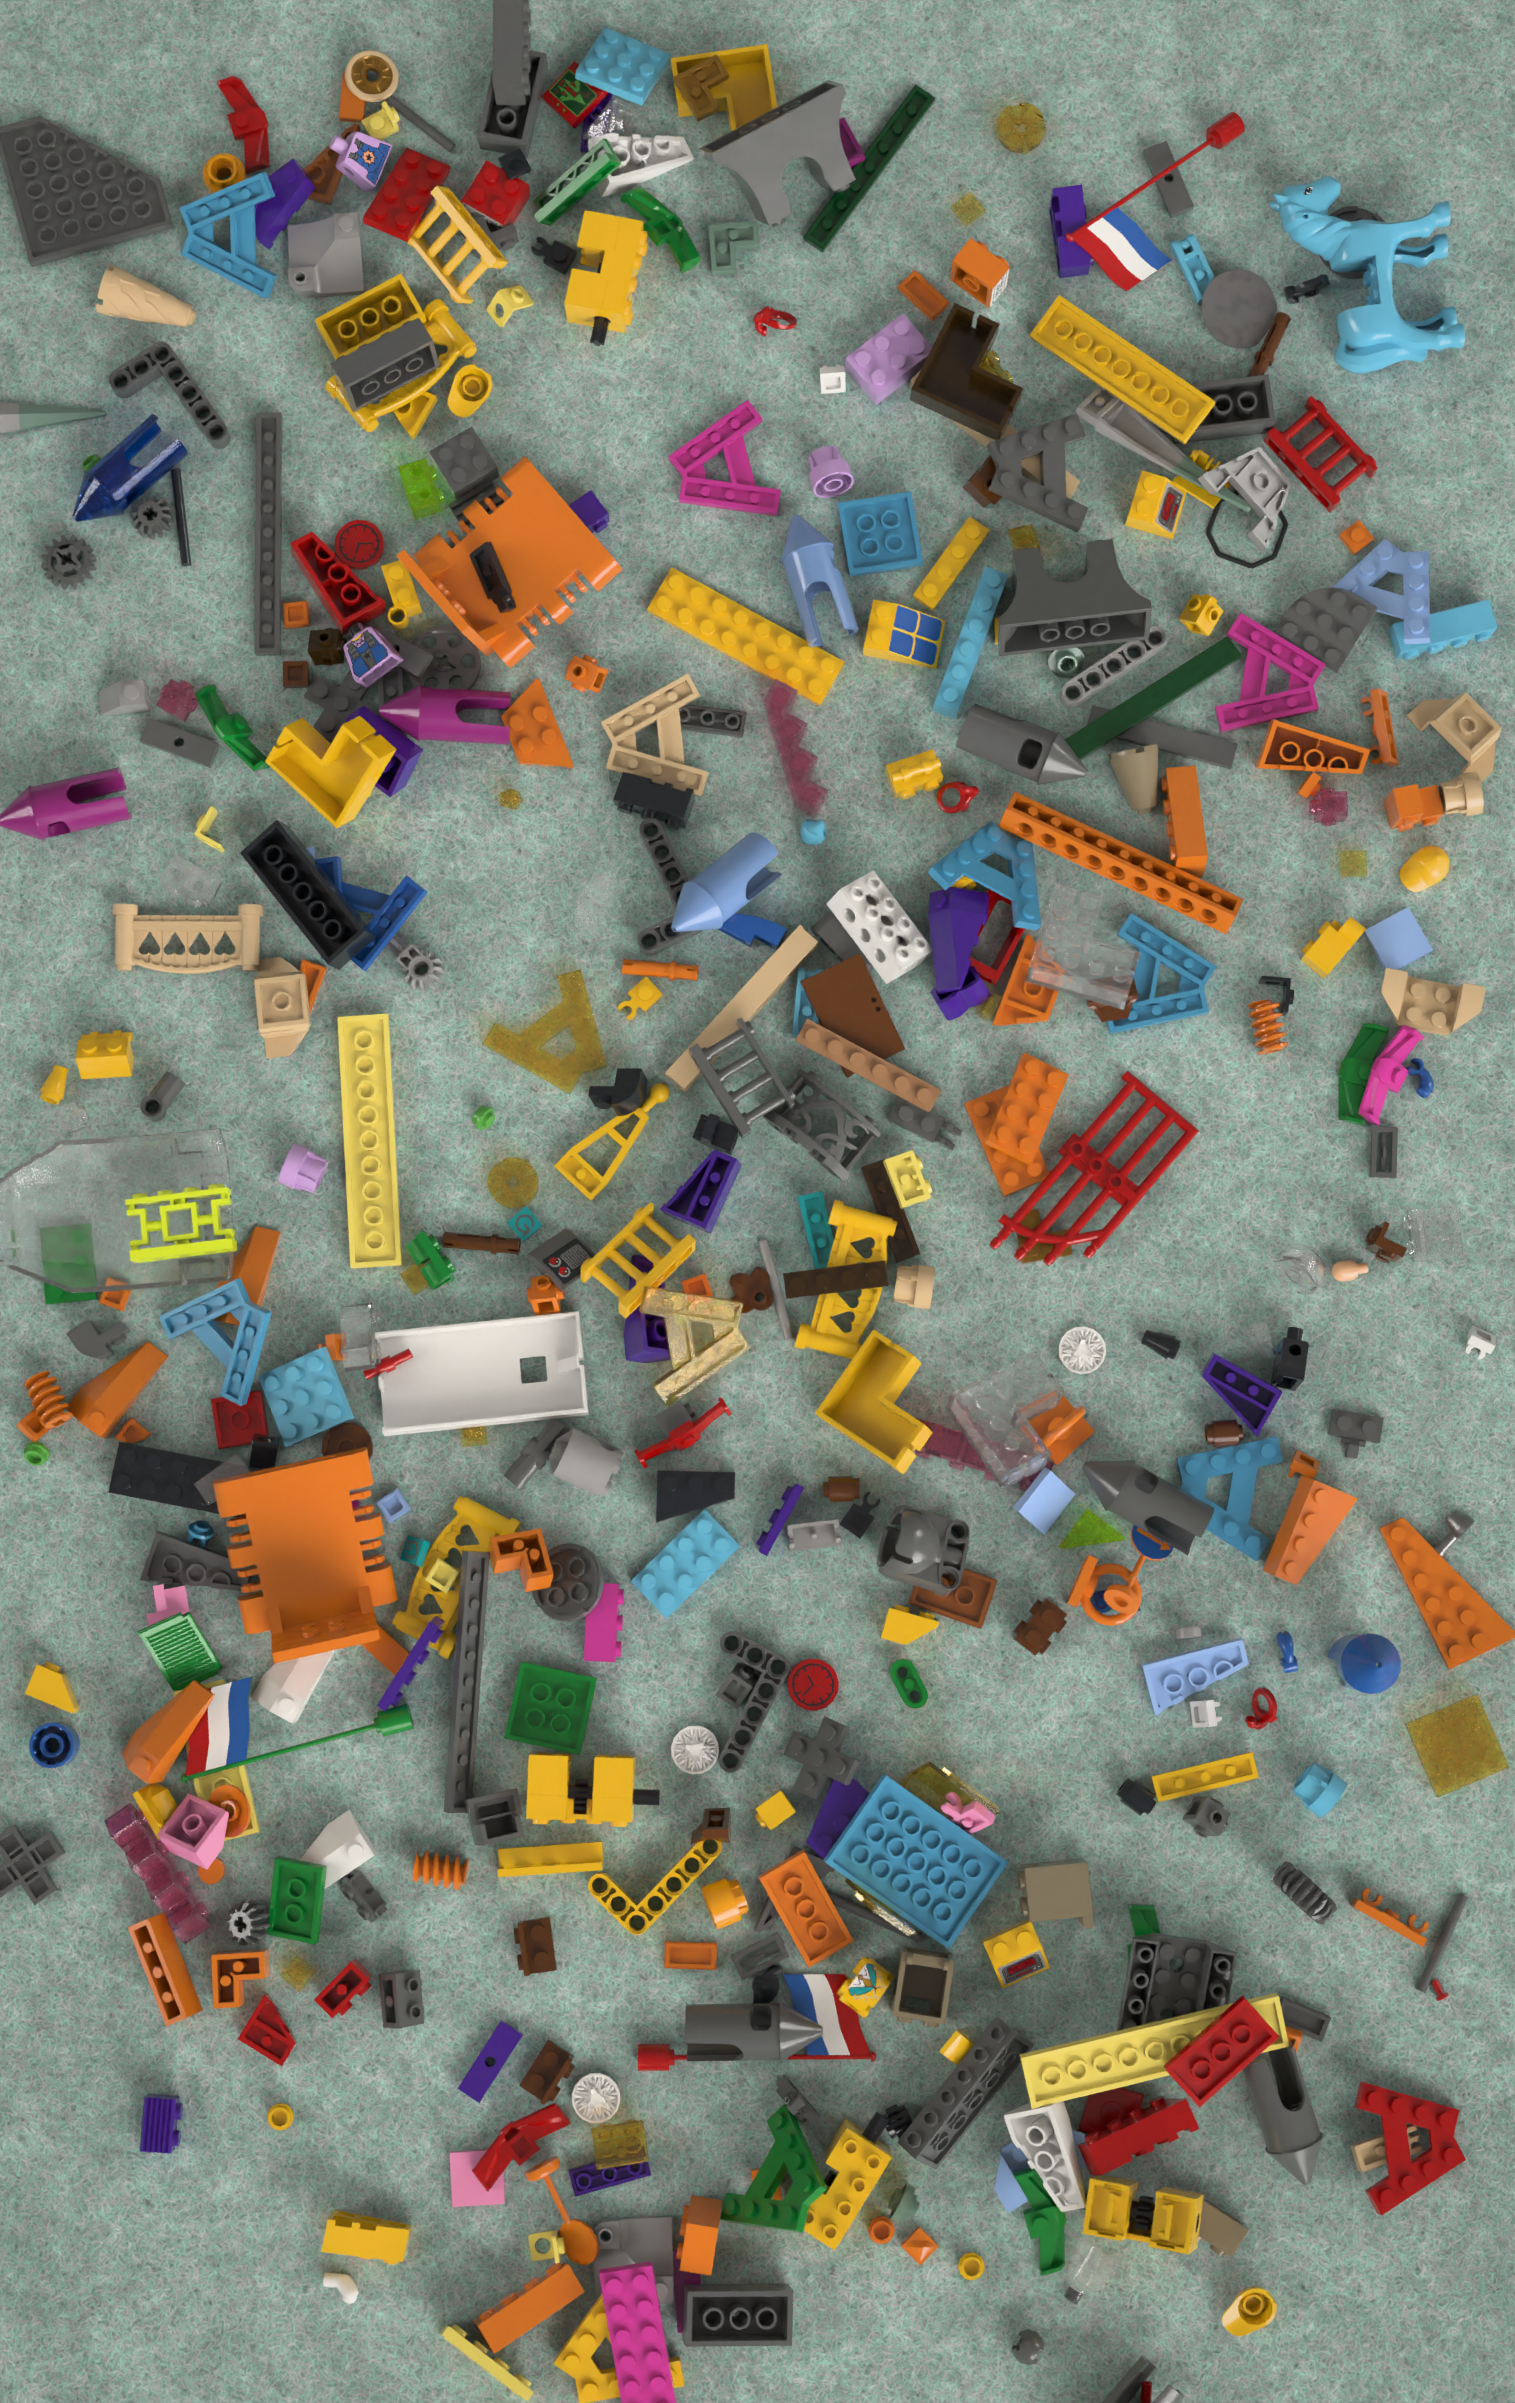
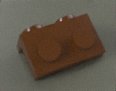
[1365,1221,1407,1264]

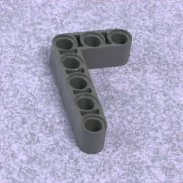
[109,342,231,449]
[637,818,703,956]
[719,1631,790,1773]

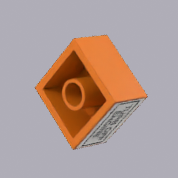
[950,238,1010,308]

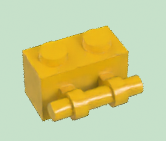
[885,749,943,800]
[76,1030,134,1079]

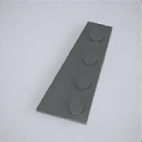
[140,1531,255,1591]

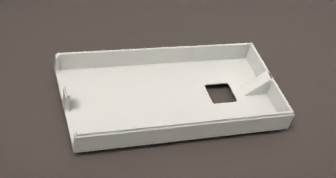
[375,1311,589,1436]

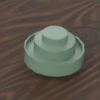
[1047,647,1085,678]
[888,2183,920,2223]

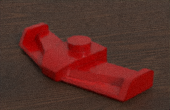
[217,76,270,174]
[634,1397,732,1468]
[472,2103,572,2192]

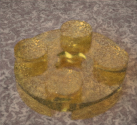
[996,103,1046,154]
[488,1157,539,1209]

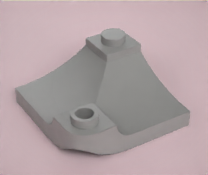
[287,212,365,297]
[593,2215,675,2304]

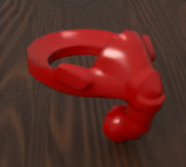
[753,306,797,337]
[937,781,979,814]
[1245,1687,1278,1730]

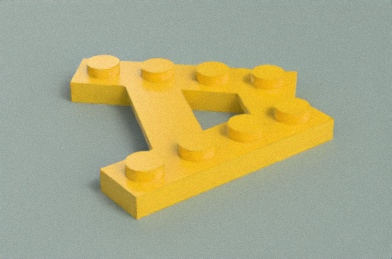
[553,2294,684,2403]

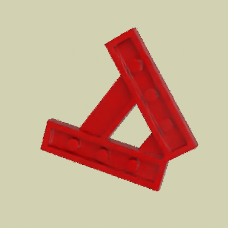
[1354,2081,1466,2216]

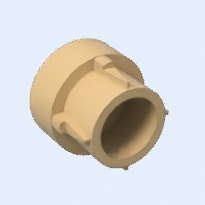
[1438,771,1483,817]
[893,1265,935,1310]

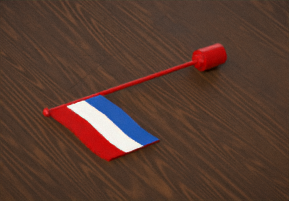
[1065,112,1245,291]
[638,1974,876,2071]

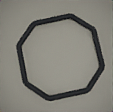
[1206,491,1288,568]

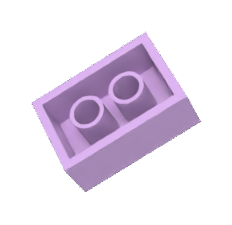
[845,314,932,405]

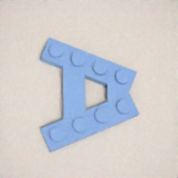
[1333,539,1430,645]

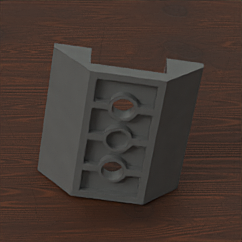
[1116,1933,1237,2031]

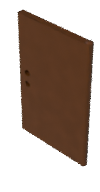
[800,953,905,1078]

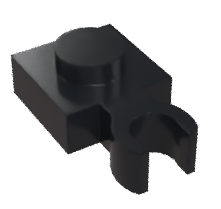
[531,237,577,275]
[839,1492,880,1539]

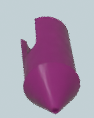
[379,685,511,745]
[0,767,132,841]

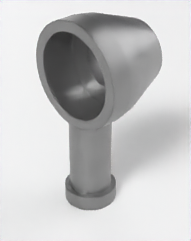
[1433,1510,1475,1557]

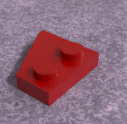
[238,1994,297,2067]

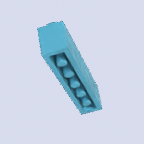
[933,566,1009,719]

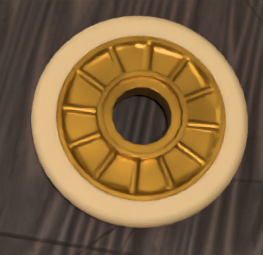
[345,50,399,102]

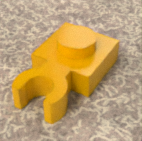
[618,977,663,1021]

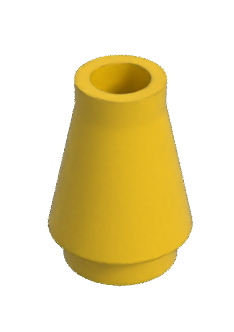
[39,1065,69,1105]

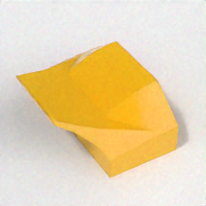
[132,1783,178,1839]

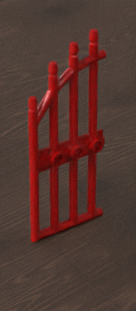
[989,1071,1199,1266]

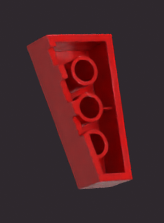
[290,532,385,636]
[1077,2096,1200,2176]

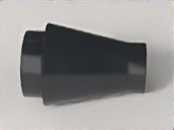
[1141,1330,1181,1360]

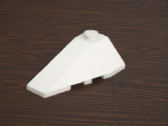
[251,1650,335,1723]
[1004,2101,1086,2212]

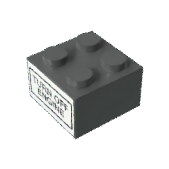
[429,426,500,499]

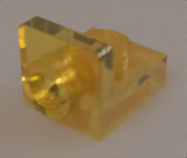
[1008,524,1040,551]

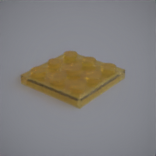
[1405,1694,1509,1797]

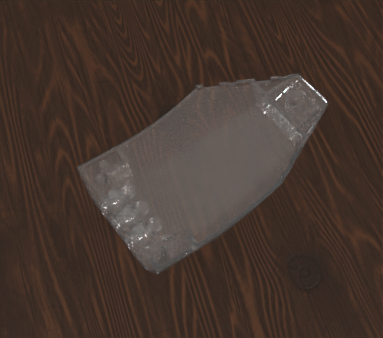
[0,1128,236,1293]

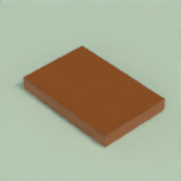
[908,1568,998,1629]

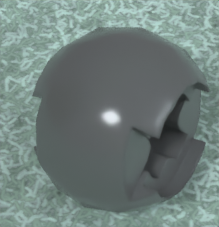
[1012,2329,1045,2365]

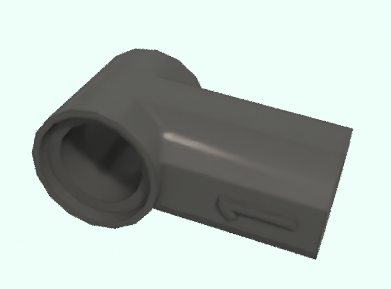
[140,1071,185,1122]

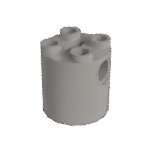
[549,1428,624,1497]

